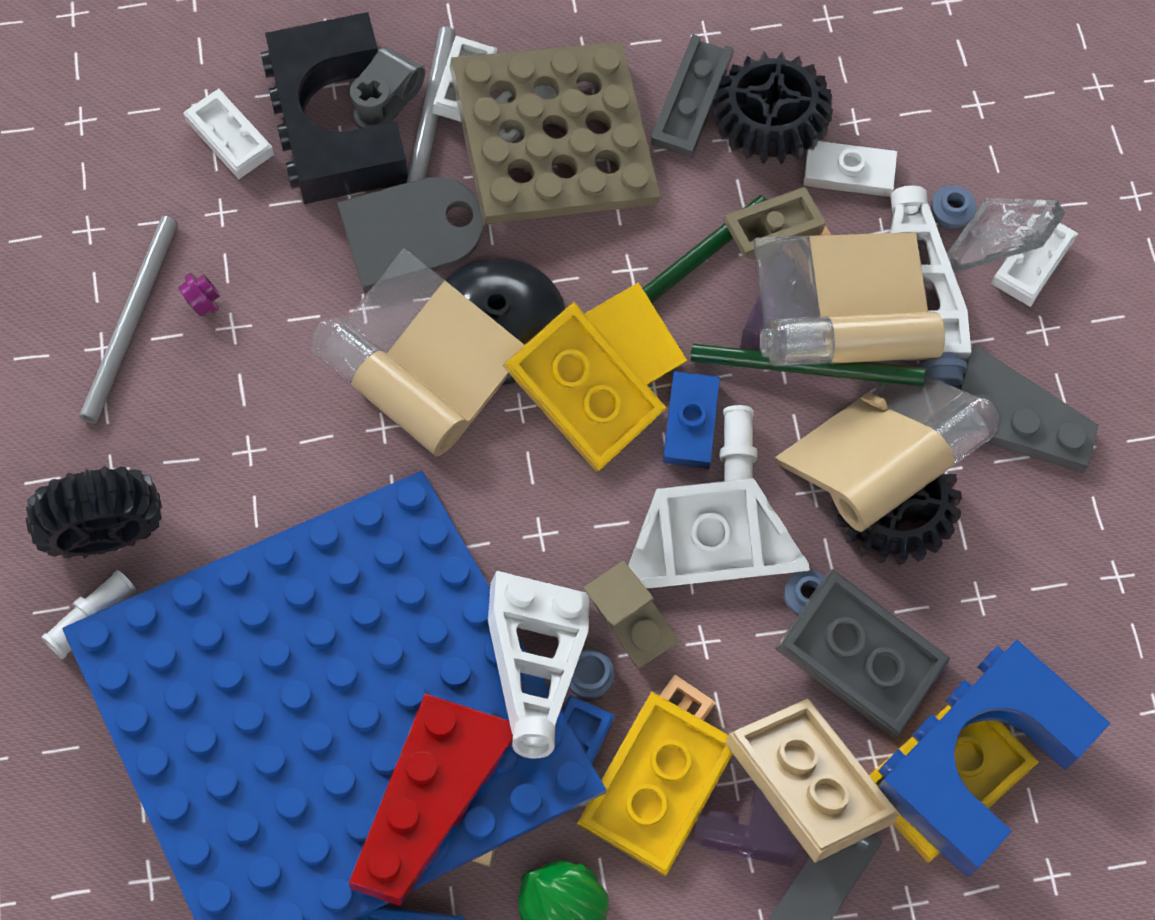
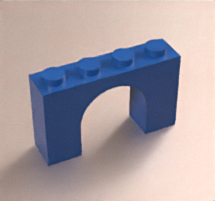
[878,639,1111,877]

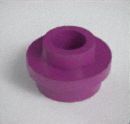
[178,272,221,316]

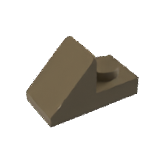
[724,187,826,265]
[583,560,680,669]

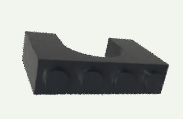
[260,12,408,204]

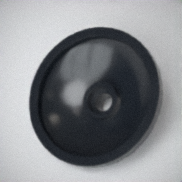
[445,258,565,385]

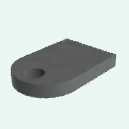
[337,177,483,292]

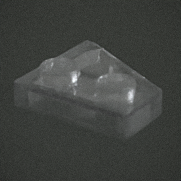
[947,198,1066,273]

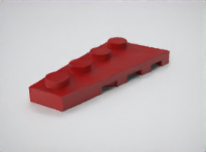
[349,694,513,906]

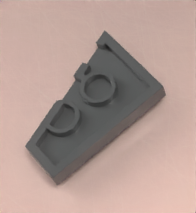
[947,344,1099,473]

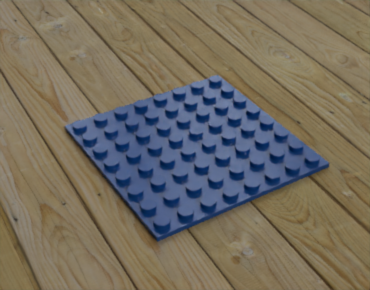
[62,470,606,920]

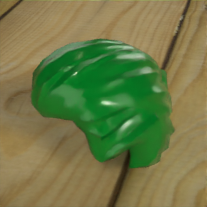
[518,860,609,920]

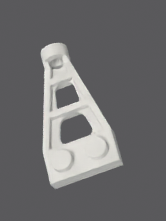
[890,186,971,360]
[488,571,589,758]

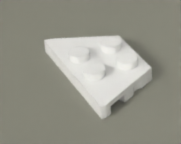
[628,478,810,589]

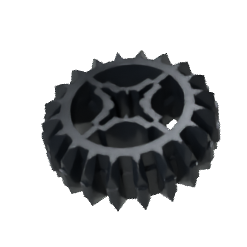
[714,51,833,165]
[25,466,162,559]
[831,474,962,566]

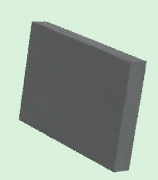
[775,569,950,739]

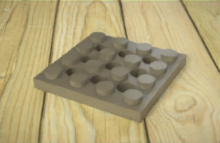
[450,42,660,225]

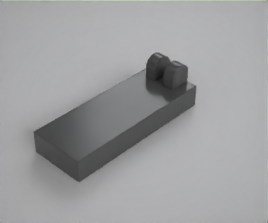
[651,34,734,158]
[768,833,883,920]

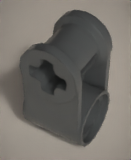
[350,46,426,129]

